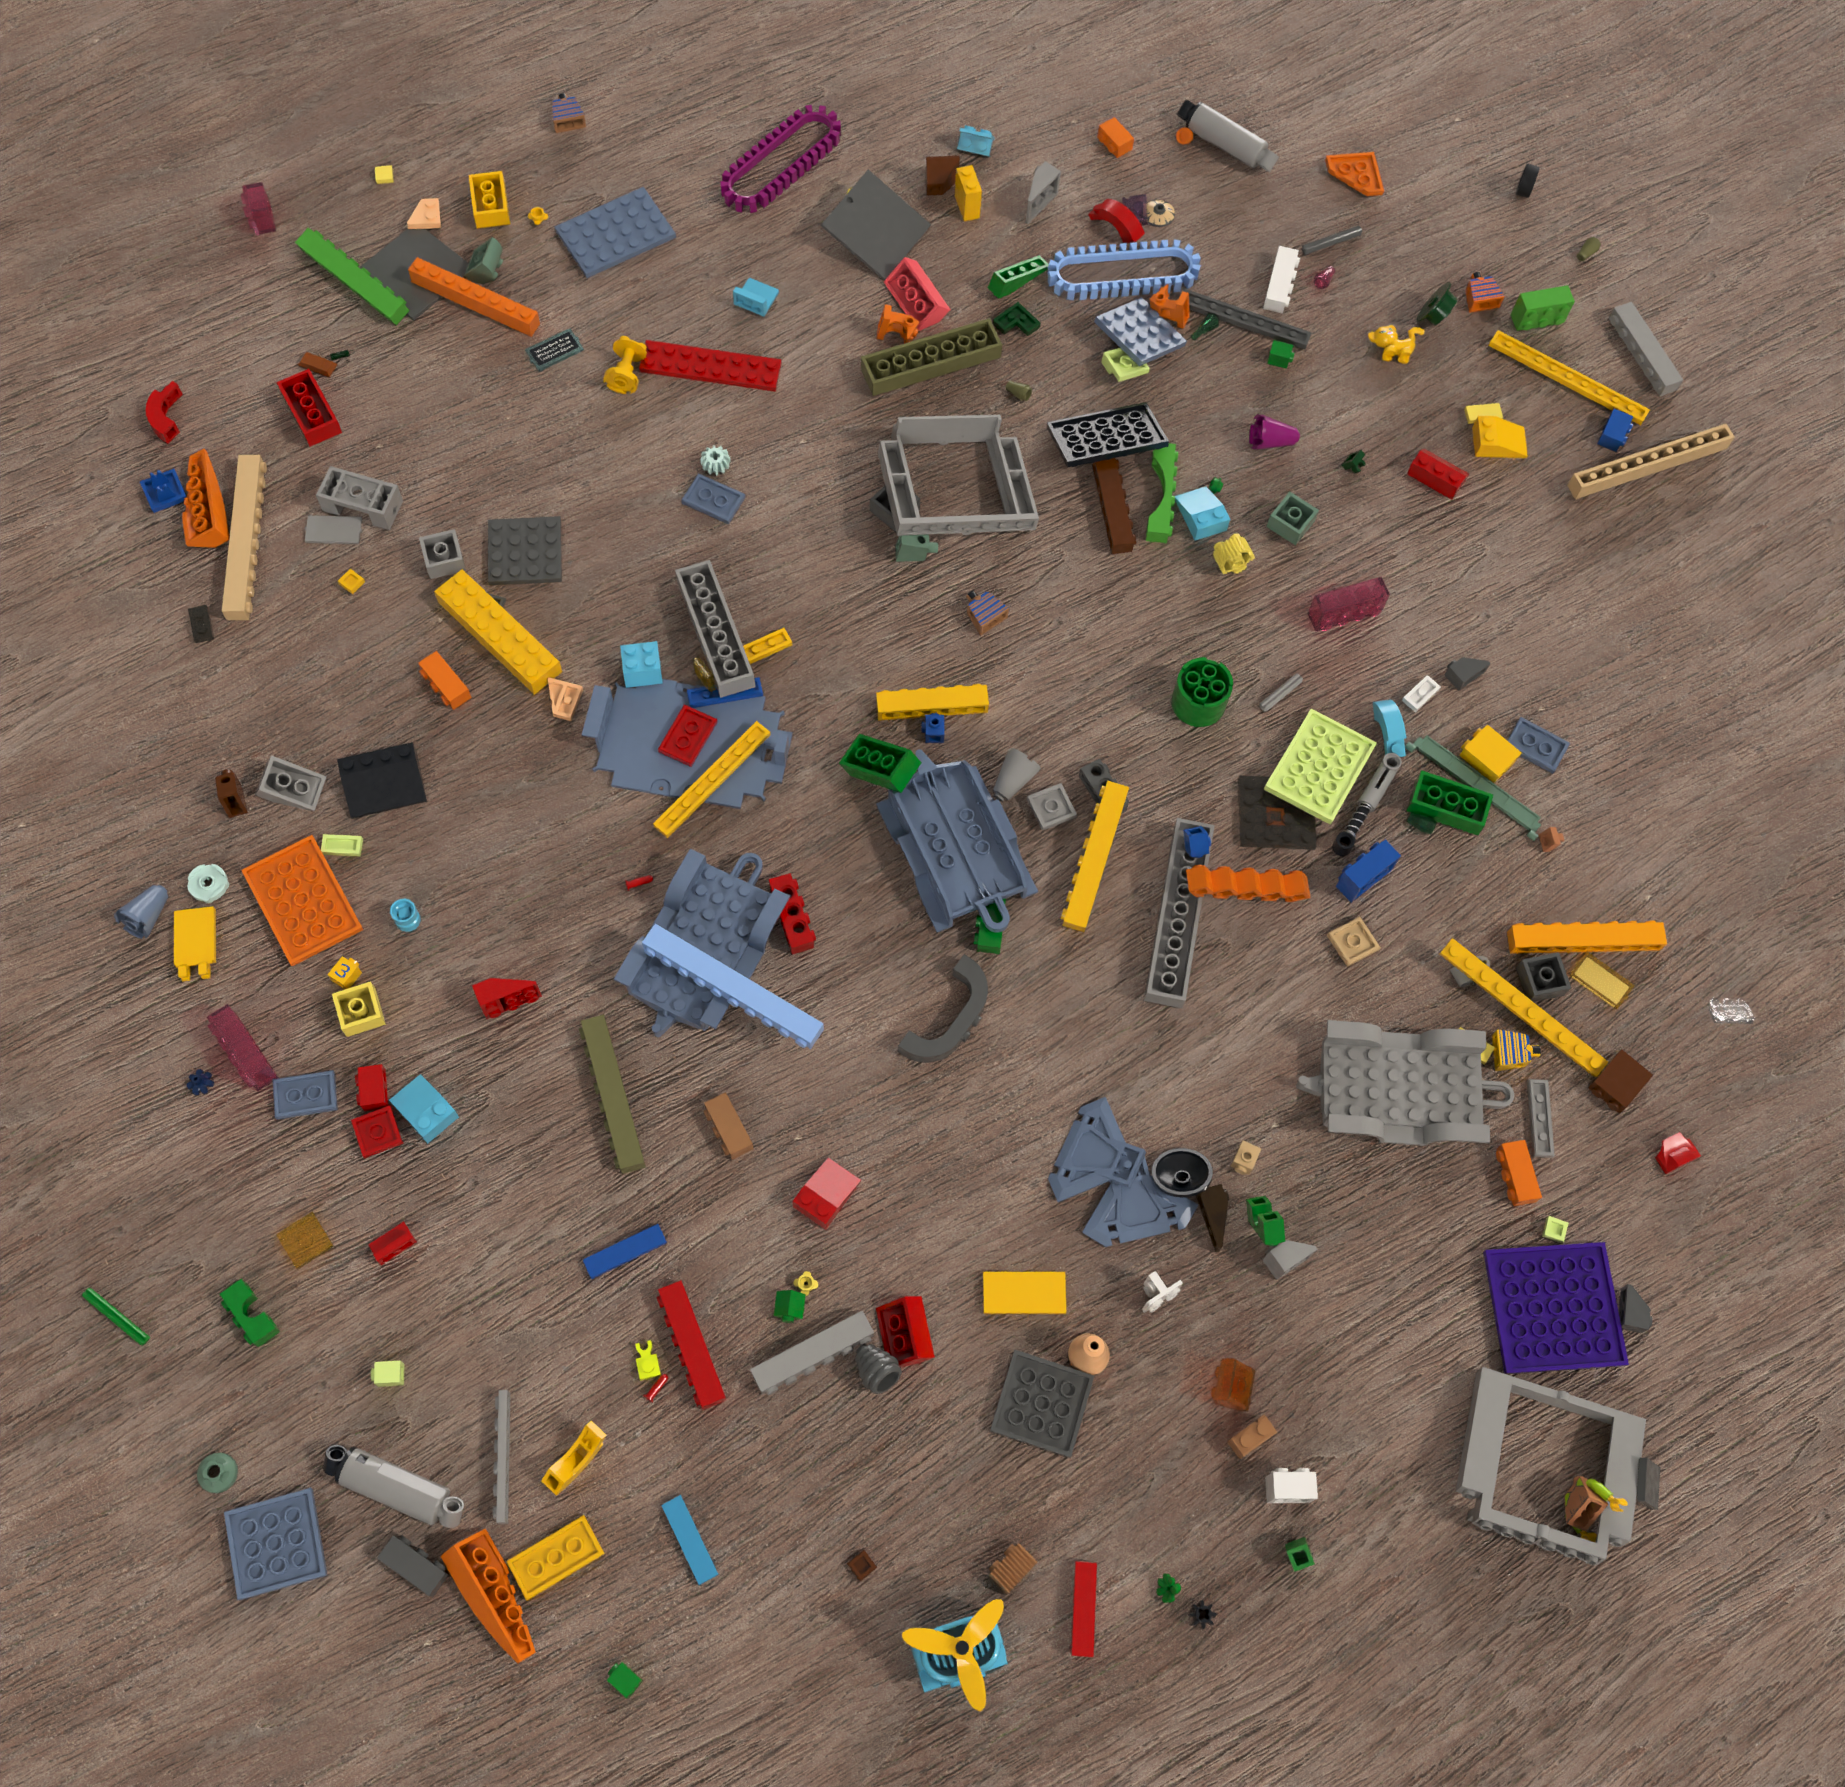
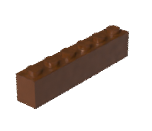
[1092,458,1136,555]

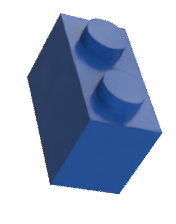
[1597,409,1633,452]

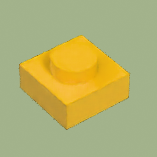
[338,569,365,594]

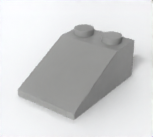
[1026,161,1061,224]
[255,756,327,812]

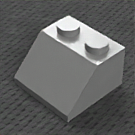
[1263,1240,1318,1280]

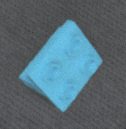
[957,126,995,156]

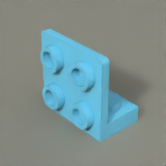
[733,278,779,317]

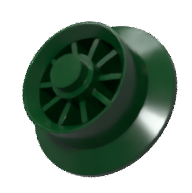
[1416,282,1458,326]

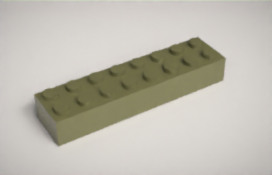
[861,318,1002,396]

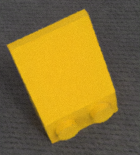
[1472,416,1528,458]

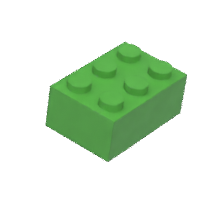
[1510,285,1575,331]

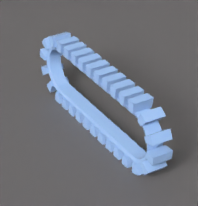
[1047,239,1201,301]

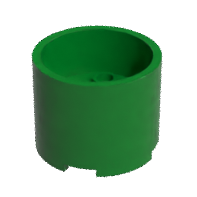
[1171,657,1233,727]

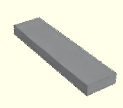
[1527,1079,1555,1158]

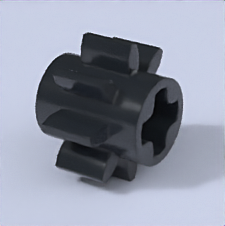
[1188,1600,1217,1629]

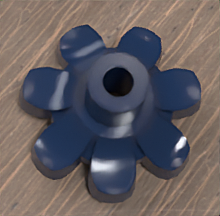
[186,1069,214,1096]

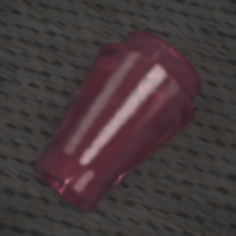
[1314,266,1335,289]

